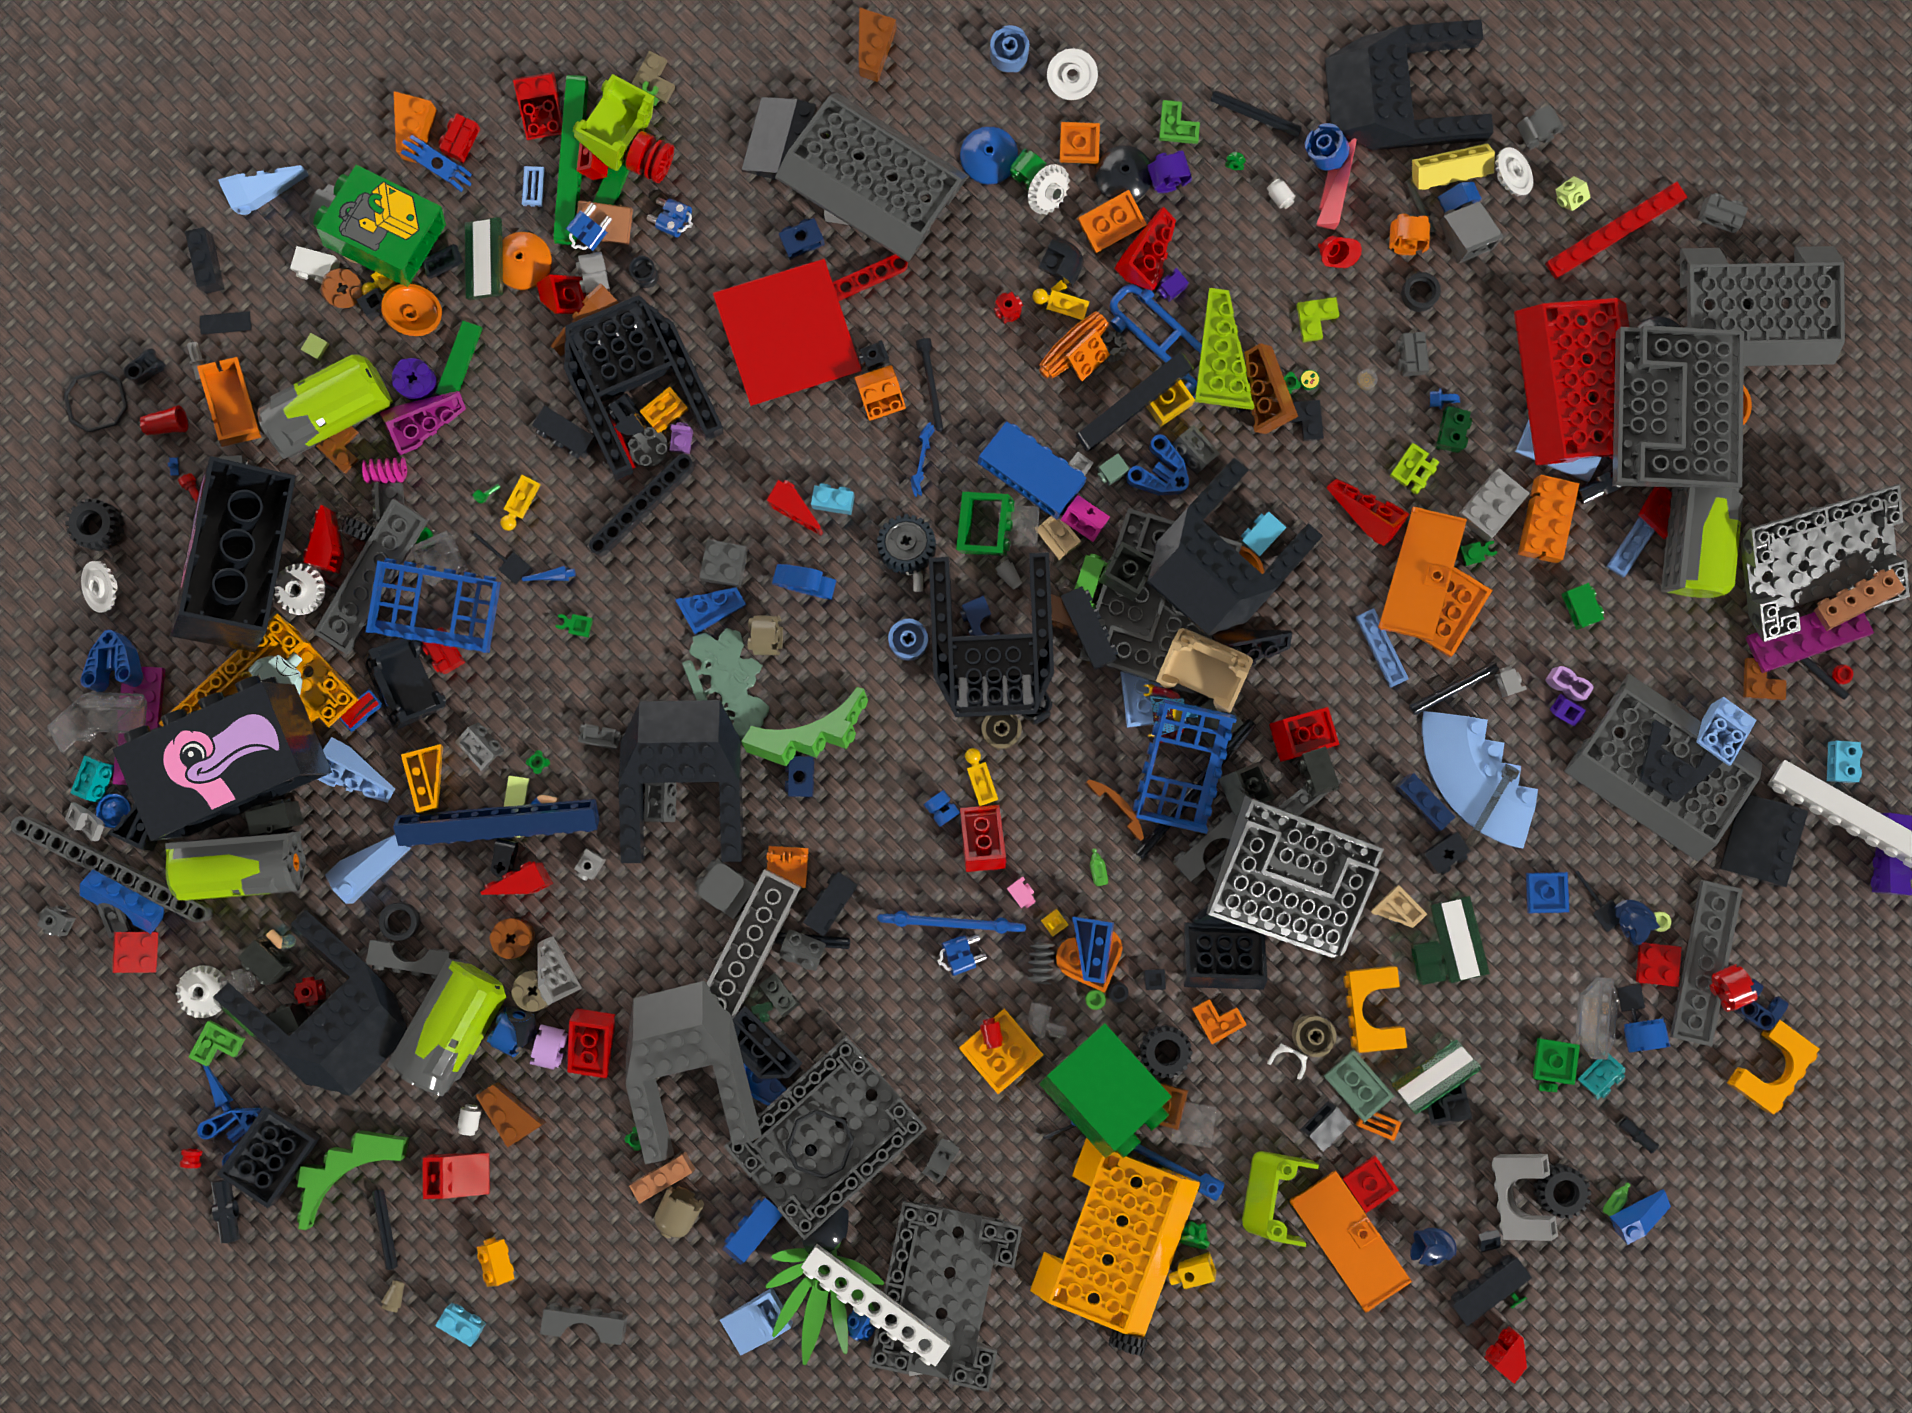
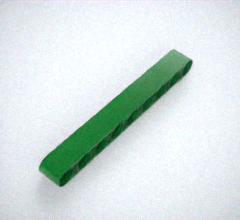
[554,75,589,245]

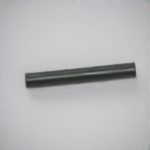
[1404,179,1436,235]

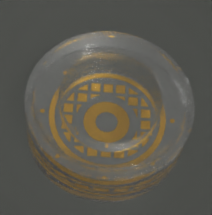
[1357,369,1377,390]

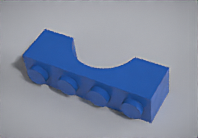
[80,869,164,934]

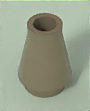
[381,1280,405,1313]

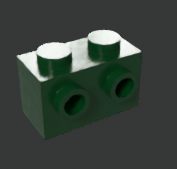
[1435,406,1472,453]

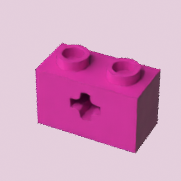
[1061,495,1110,542]

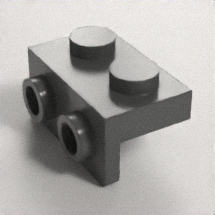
[779,929,826,971]

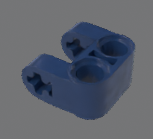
[1734,979,1789,1030]

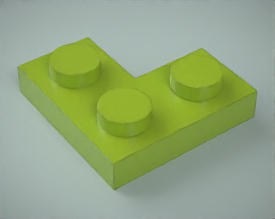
[1297,297,1339,342]

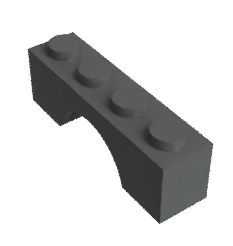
[1173,810,1238,882]
[366,939,454,979]
[540,1303,628,1345]

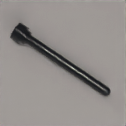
[916,338,943,432]

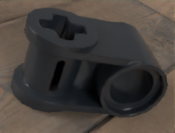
[124,348,166,385]
[491,838,519,877]

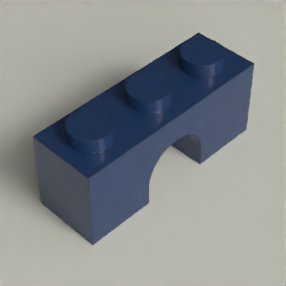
[960,596,1000,636]
[1394,773,1455,831]

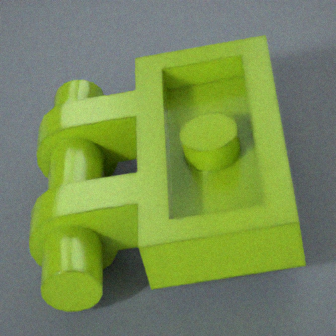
[1390,443,1439,494]

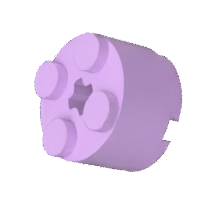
[530,1024,568,1070]

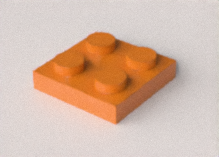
[1060,122,1100,164]

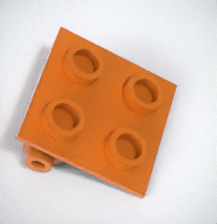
[767,846,808,888]

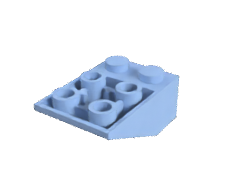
[1696,697,1756,766]
[720,1288,793,1356]

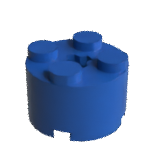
[1305,123,1350,170]
[487,1012,524,1057]
[1623,1019,1670,1053]

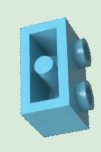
[811,483,854,515]
[1240,512,1286,557]
[1827,741,1863,783]
[435,1303,486,1347]

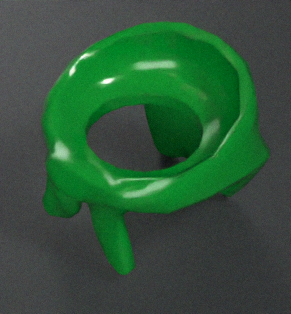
[1180,1220,1210,1249]

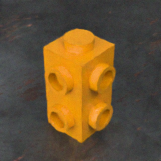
[477,1237,515,1287]

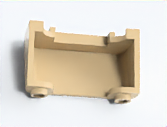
[1156,628,1253,713]

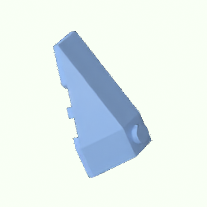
[218,165,308,215]
[317,737,395,803]
[325,835,411,904]

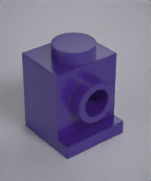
[1157,268,1189,302]
[1550,693,1586,727]

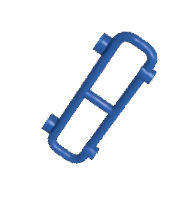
[1110,284,1202,398]
[877,911,1026,934]

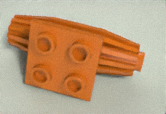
[1039,311,1110,381]

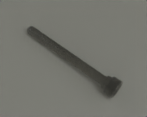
[1465,764,1520,849]

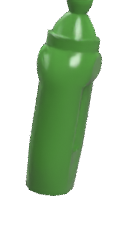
[1090,848,1108,886]
[1603,1183,1630,1216]

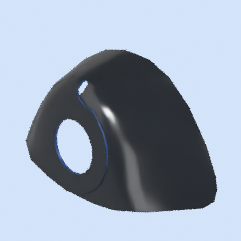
[503,1006,537,1047]

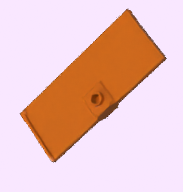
[1378,507,1467,641]
[1289,1170,1412,1313]

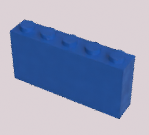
[978,421,1086,520]

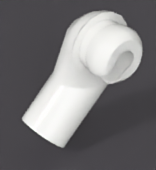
[906,570,923,592]

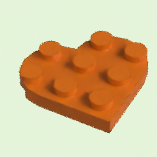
[1056,931,1123,993]

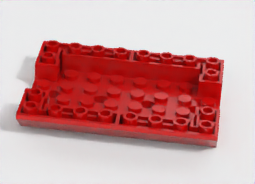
[1514,298,1629,465]

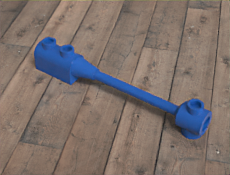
[1071,1121,1225,1201]

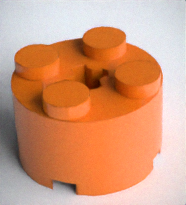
[1389,214,1430,255]

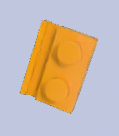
[640,387,689,433]

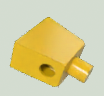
[1168,1252,1216,1289]

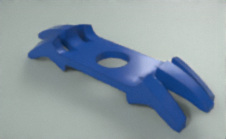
[401,135,472,192]
[911,422,935,497]

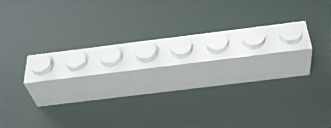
[1768,760,1912,868]

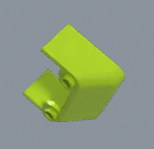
[1242,1151,1319,1247]

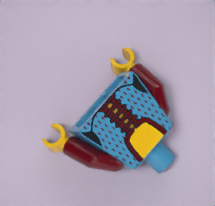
[1143,684,1198,743]

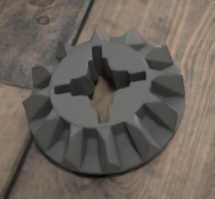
[1101,331,1127,362]

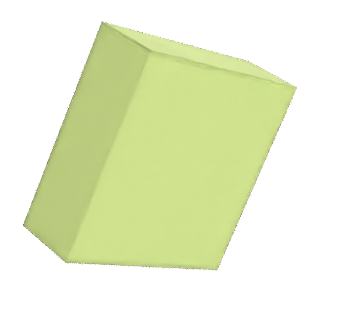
[301,333,329,361]

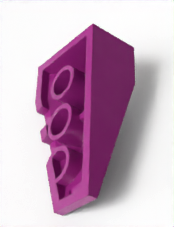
[380,391,466,456]

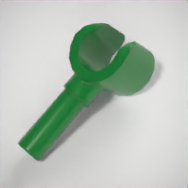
[473,484,501,504]

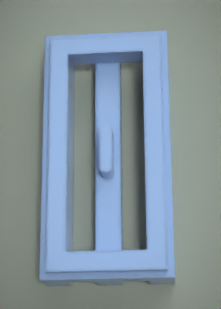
[522,166,545,207]

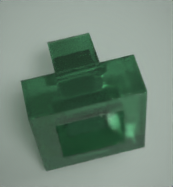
[751,1002,774,1023]

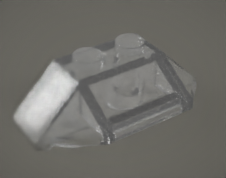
[1576,977,1618,1060]

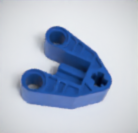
[1126,435,1189,495]
[772,564,837,600]
[80,630,143,693]
[197,1108,262,1165]

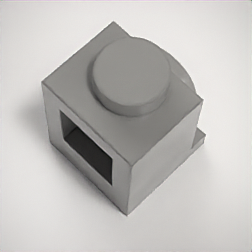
[1495,665,1527,697]
[574,849,606,881]

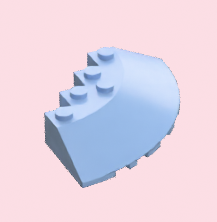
[1422,711,1538,849]

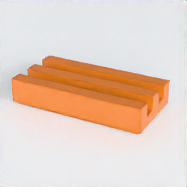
[1356,1112,1402,1141]

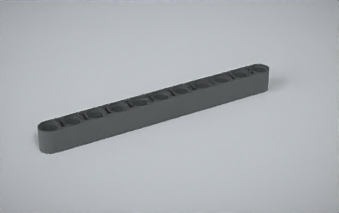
[11,816,214,922]

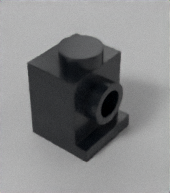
[357,288,386,321]
[858,340,890,371]

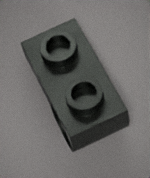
[759,973,800,1017]

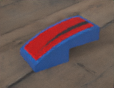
[339,690,383,732]

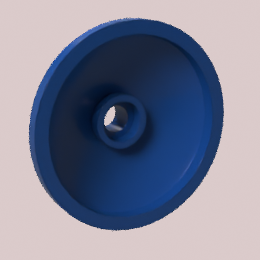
[960,127,1018,184]

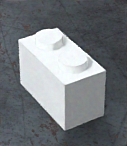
[290,246,340,284]

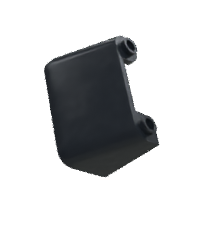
[364,638,446,730]

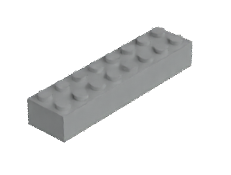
[707,869,802,1019]

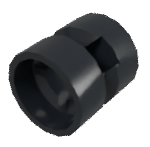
[629,256,659,288]

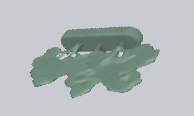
[682,628,769,739]

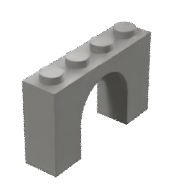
[1492,1154,1558,1241]

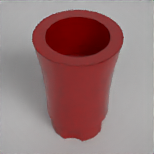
[140,405,188,435]

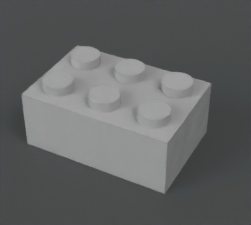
[1456,468,1530,542]

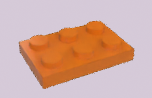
[1077,190,1147,253]

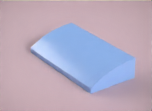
[1515,420,1601,483]

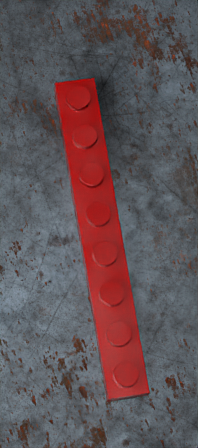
[1545,182,1688,280]

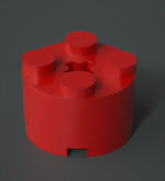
[1709,964,1757,1012]

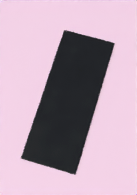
[200,311,251,335]

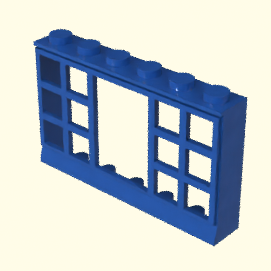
[366,558,501,653]
[1133,699,1237,834]

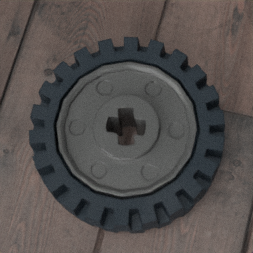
[877,514,936,575]

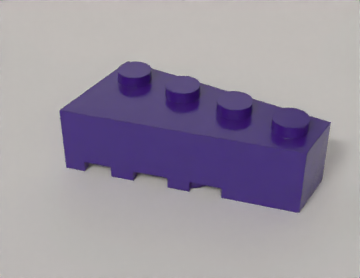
[1871,813,1912,896]

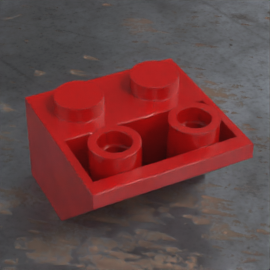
[1484,1326,1527,1384]

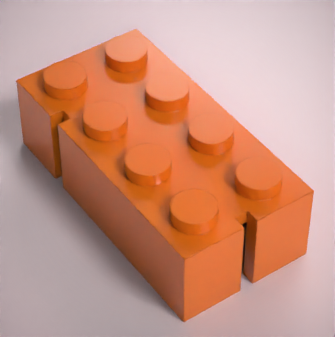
[197,357,262,447]
[1518,475,1579,563]

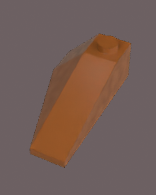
[551,283,619,357]

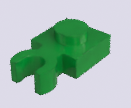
[1459,541,1497,567]
[555,614,593,638]

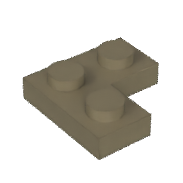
[631,51,675,104]

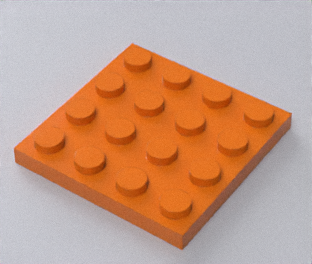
[1419,567,1492,657]

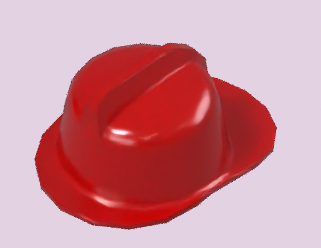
[1318,236,1362,268]

